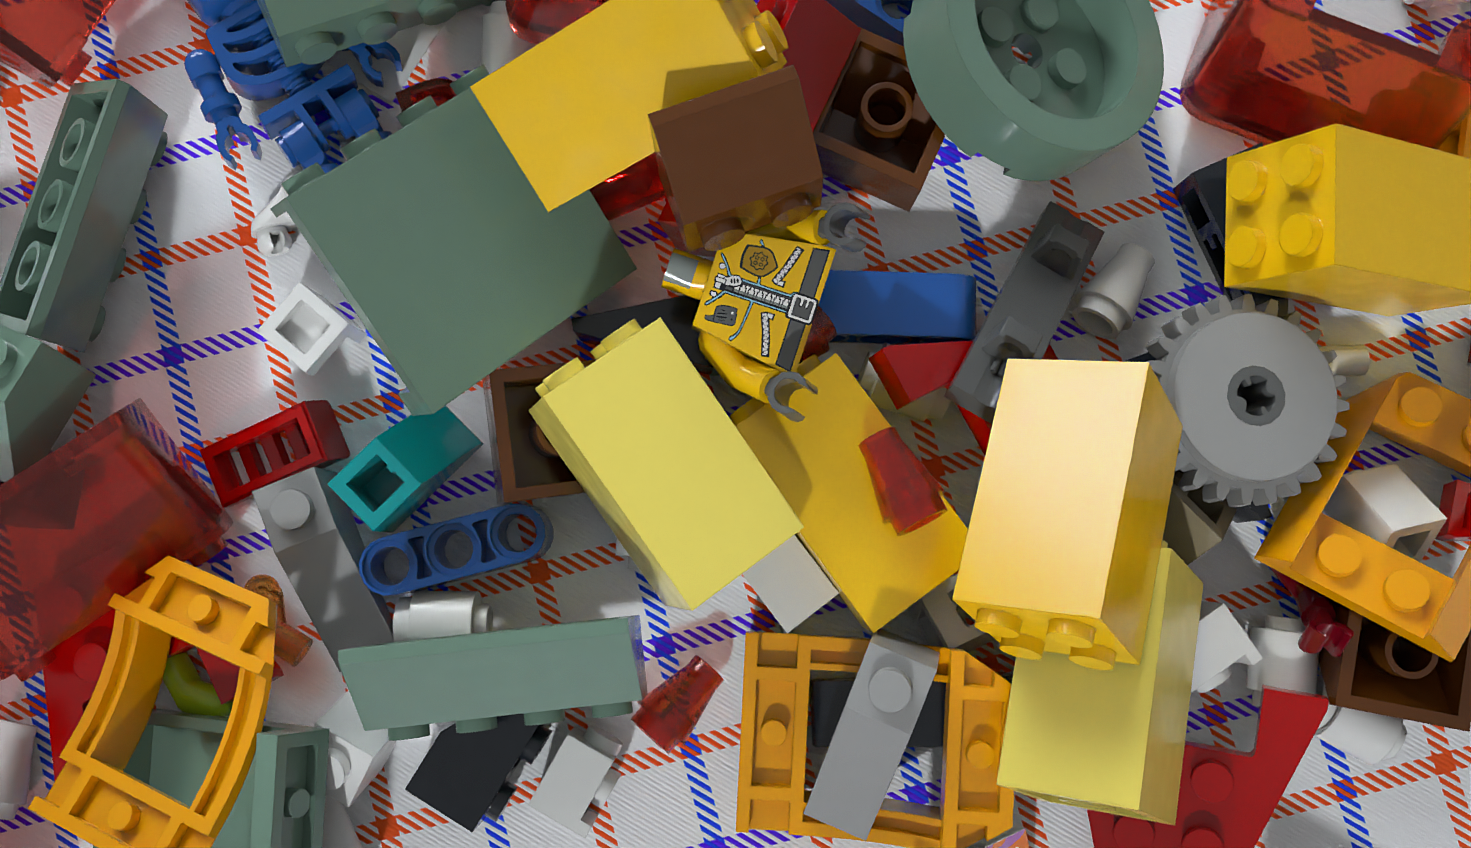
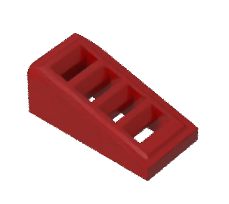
[200,400,350,508]

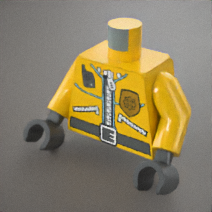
[661,202,870,422]

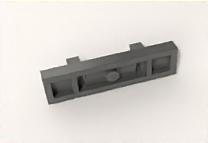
[944,201,1105,424]

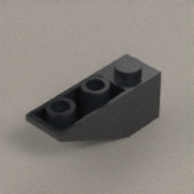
[405,714,552,832]

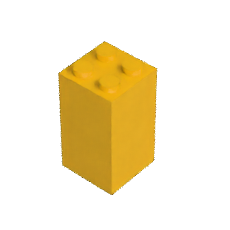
[470,0,788,212]
[1224,123,1471,316]
[730,353,968,633]
[952,359,1183,670]

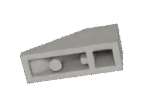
[252,467,394,672]
[803,628,940,841]

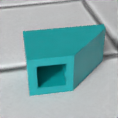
[327,405,484,533]

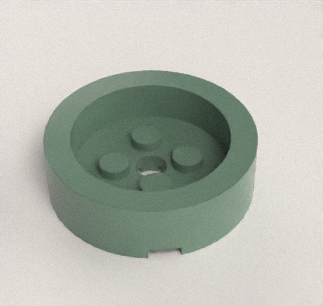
[903,0,1164,181]

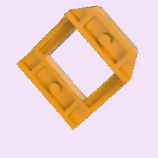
[1254,372,1471,662]
[28,556,278,848]
[736,631,1014,848]

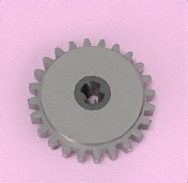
[1145,294,1349,507]

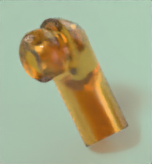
[244,574,313,667]

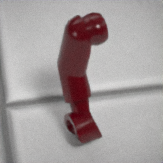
[1270,567,1354,657]

